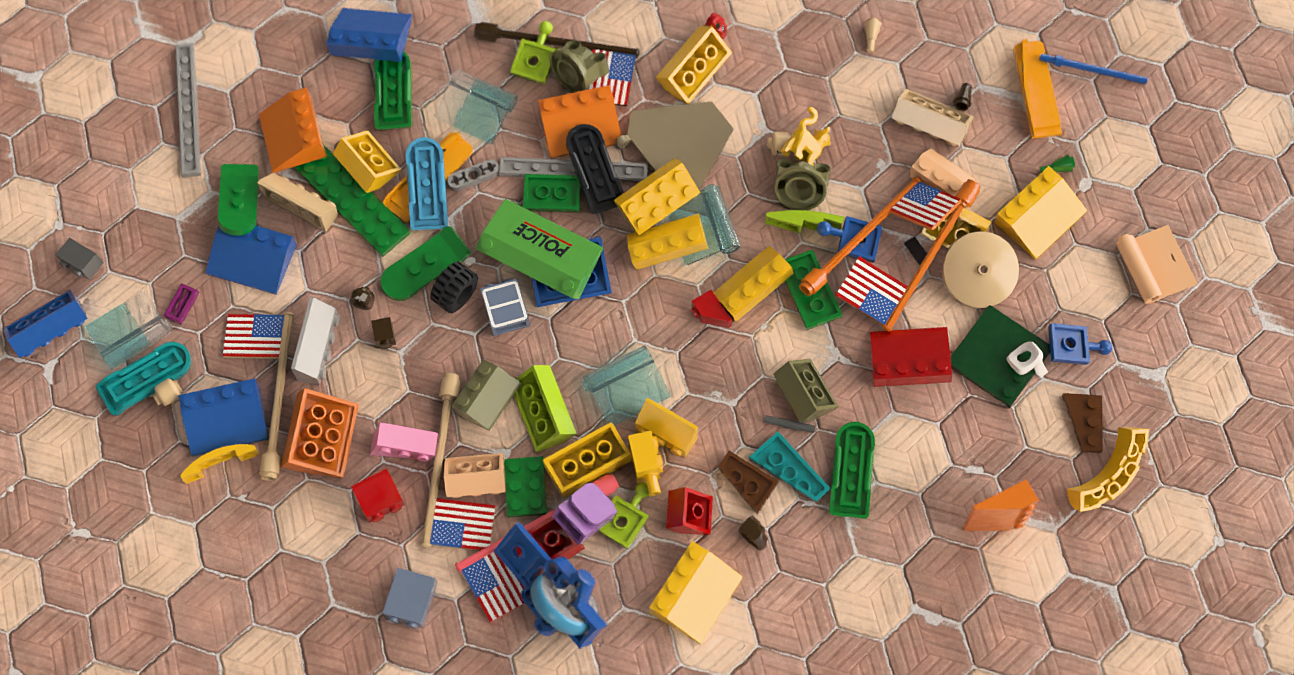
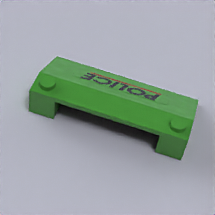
[475,199,604,299]

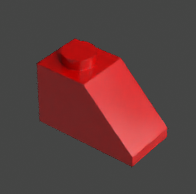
[690,290,732,328]

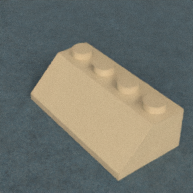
[891,89,974,146]
[258,173,339,232]

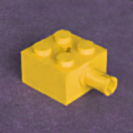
[628,431,663,496]

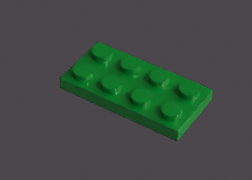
[785,249,843,330]

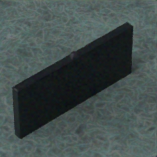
[904,237,927,265]

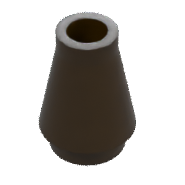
[953,83,972,111]

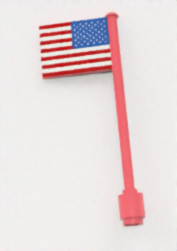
[455,474,619,623]

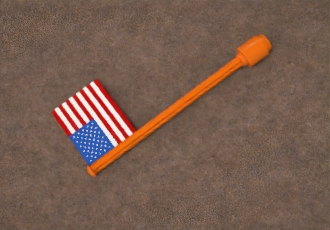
[799,177,962,296]
[835,179,981,332]

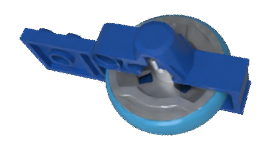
[494,522,607,649]

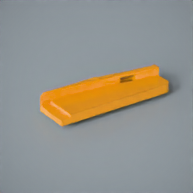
[1013,39,1062,139]
[383,132,473,224]

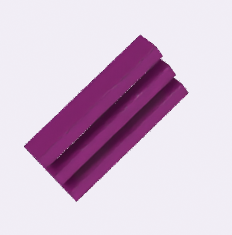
[163,283,199,325]

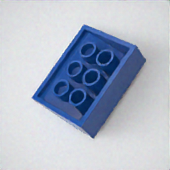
[326,8,412,62]
[206,226,297,295]
[531,236,612,307]
[178,378,269,456]

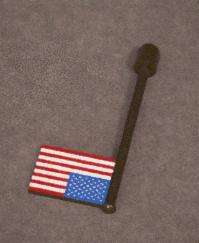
[474,22,640,107]

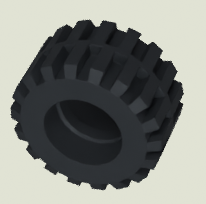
[430,261,478,313]

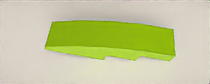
[765,210,844,234]

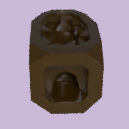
[350,287,375,310]
[738,515,768,551]

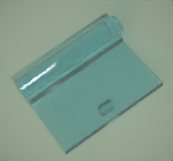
[669,184,740,266]
[581,345,671,426]

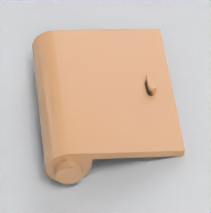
[1116,225,1198,304]

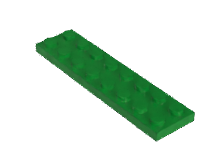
[294,145,411,257]

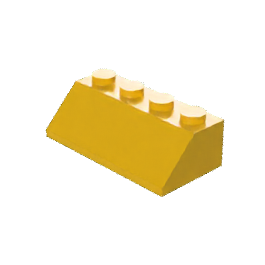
[656,26,732,104]
[627,213,709,270]
[713,246,794,322]

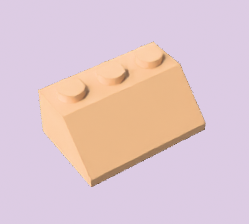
[909,149,976,196]
[444,453,506,498]

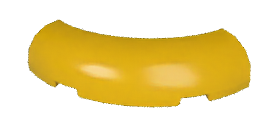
[1067,427,1149,512]

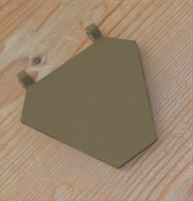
[616,101,734,191]

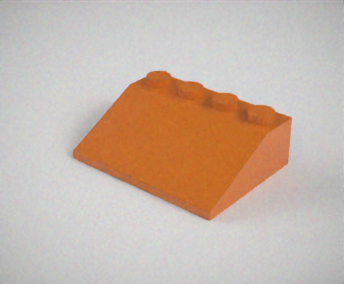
[538,85,621,159]
[259,87,327,173]
[281,388,359,478]
[962,479,1039,531]

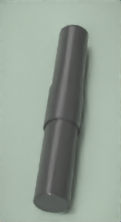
[764,415,815,433]

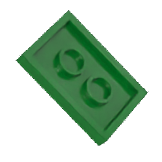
[523,174,581,212]
[504,456,547,518]

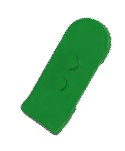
[374,52,413,131]
[218,164,259,236]
[381,226,471,301]
[829,422,875,519]

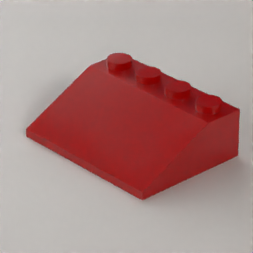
[870,327,952,387]

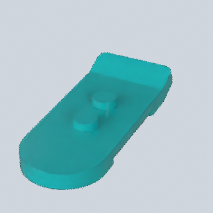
[96,342,192,416]

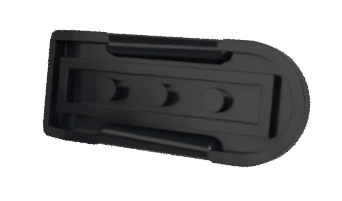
[566,124,624,214]

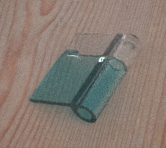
[434,69,517,144]
[84,291,172,370]

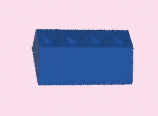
[3,289,88,358]

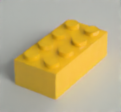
[614,158,700,235]
[543,422,632,499]

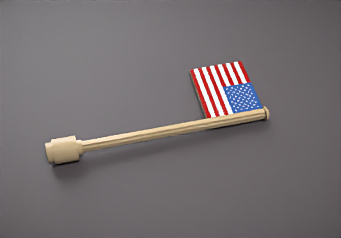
[223,312,294,481]
[420,373,496,551]

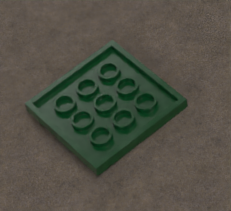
[951,305,1050,408]

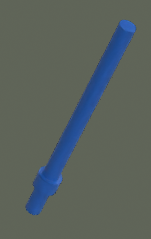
[1039,53,1148,84]

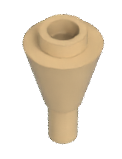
[864,18,882,52]

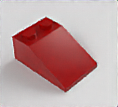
[351,468,405,523]
[517,516,585,559]

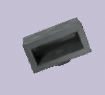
[55,237,104,280]

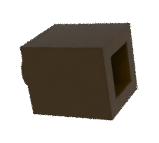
[371,317,396,349]

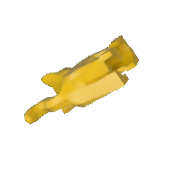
[780,107,831,166]

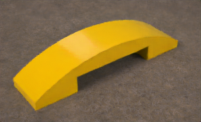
[180,444,260,484]

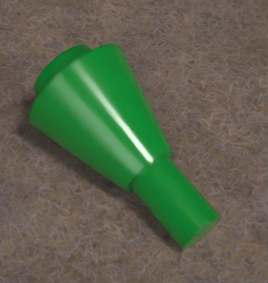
[1040,154,1076,173]

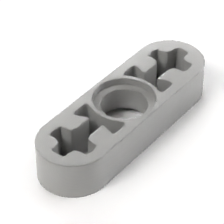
[447,159,499,192]

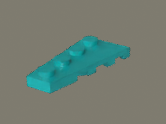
[749,431,831,502]

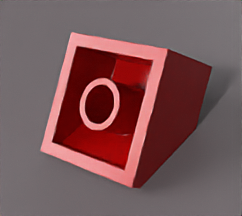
[666,487,713,535]

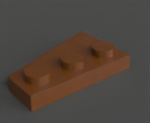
[1062,393,1103,453]
[718,451,779,515]

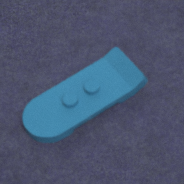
[406,137,448,230]

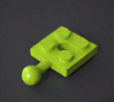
[510,21,555,84]
[598,482,649,550]

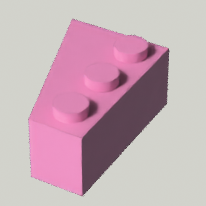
[370,422,438,462]

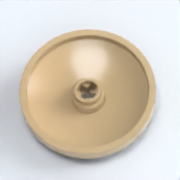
[942,232,1019,308]

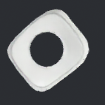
[1006,342,1048,378]

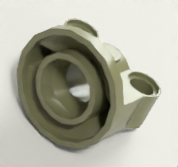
[550,40,609,93]
[774,158,831,210]

